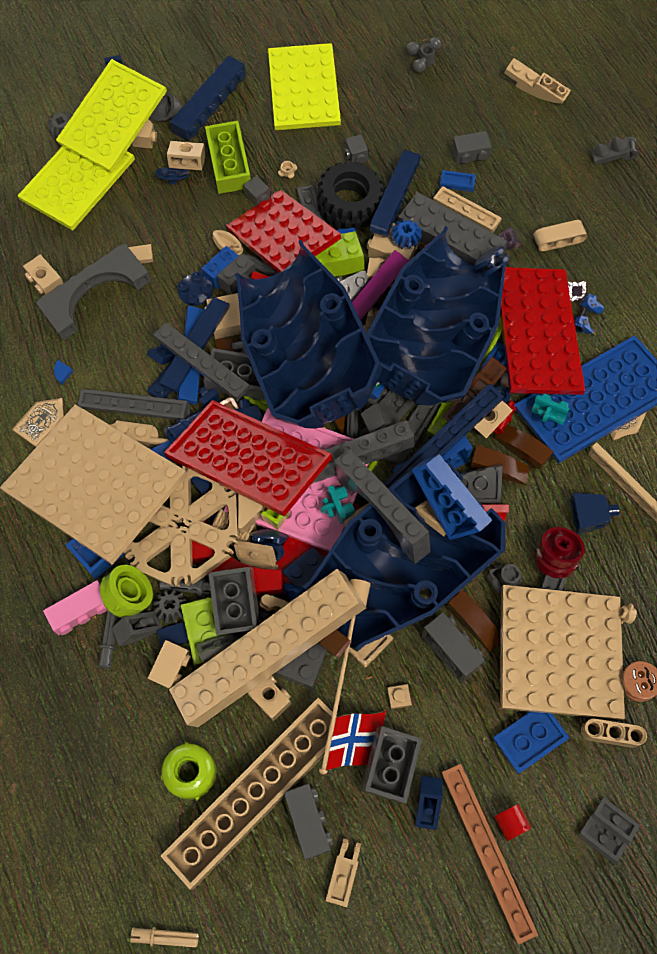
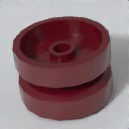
[534,527,585,579]

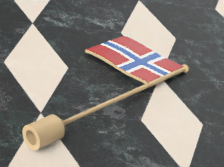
[319,579,386,775]

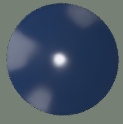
[177,271,213,306]
[250,529,289,543]

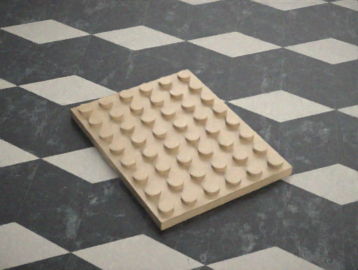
[0,404,188,565]

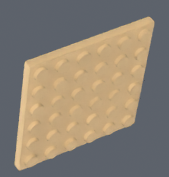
[500,585,625,720]

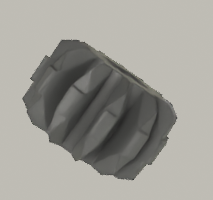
[47,112,72,139]
[154,589,188,624]

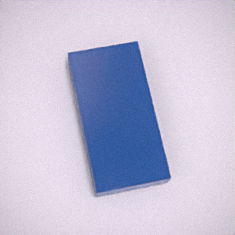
[440,170,476,192]

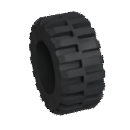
[316,161,384,230]

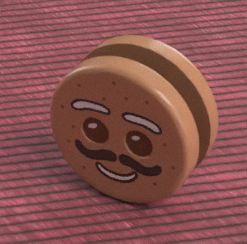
[622,661,657,702]

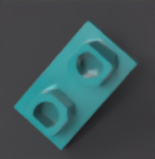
[531,394,570,425]
[320,485,355,524]

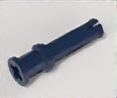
[164,407,205,442]

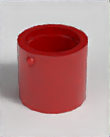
[494,804,532,841]

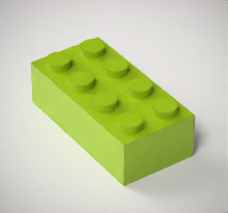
[205,121,251,194]
[315,231,364,277]

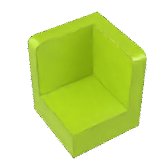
[261,509,289,530]

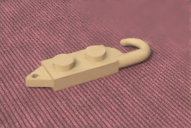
[111,420,170,445]

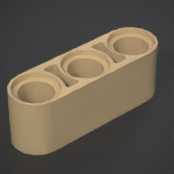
[533,220,587,252]
[581,719,647,748]

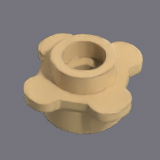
[278,161,297,179]
[619,603,637,624]

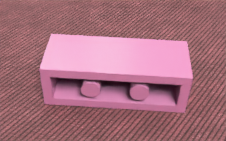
[43,581,107,636]

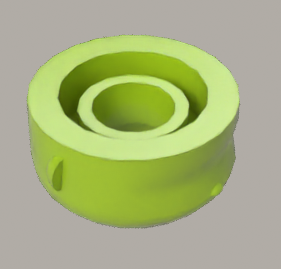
[99,565,153,618]
[161,742,217,801]

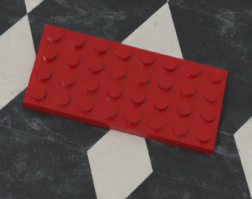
[500,267,585,395]
[164,400,332,517]

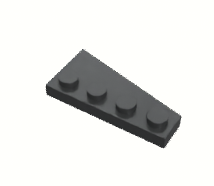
[460,464,502,503]

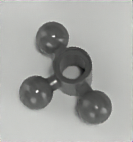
[407,37,441,73]

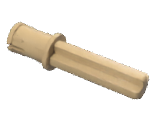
[130,927,199,947]

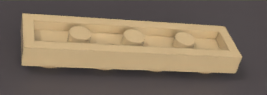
[433,186,502,233]

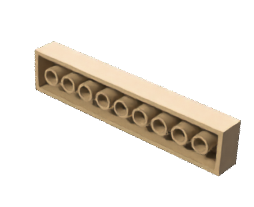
[169,569,366,727]
[161,698,337,890]

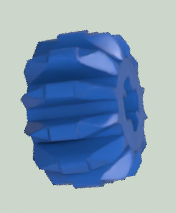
[391,218,422,250]

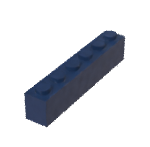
[170,56,246,142]

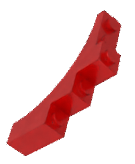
[192,502,285,597]

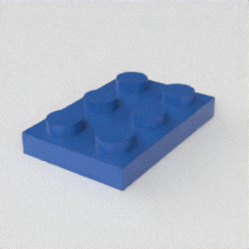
[492,712,569,775]

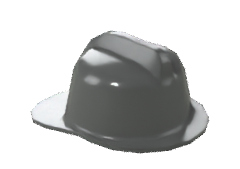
[150,92,183,121]

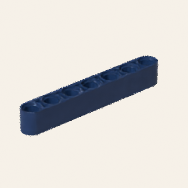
[369,150,421,237]

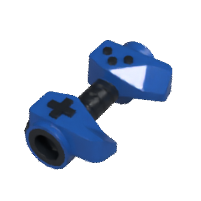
[574,294,604,334]

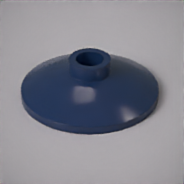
[155,167,190,184]

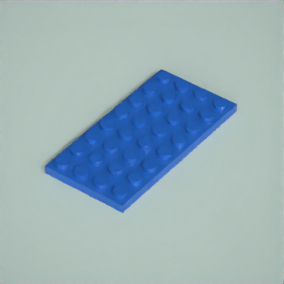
[514,336,657,464]

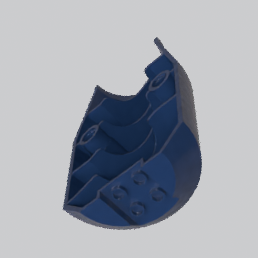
[367,226,508,406]
[235,240,382,429]
[303,461,506,651]

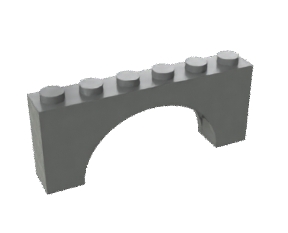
[36,243,152,341]
[334,449,431,564]

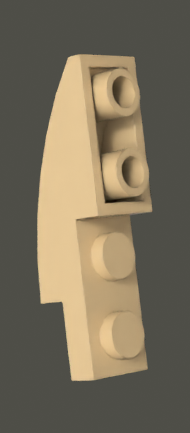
[504,58,571,104]

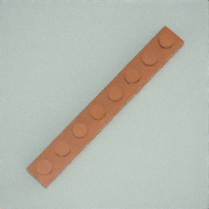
[441,764,538,945]

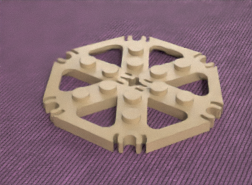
[124,465,240,587]

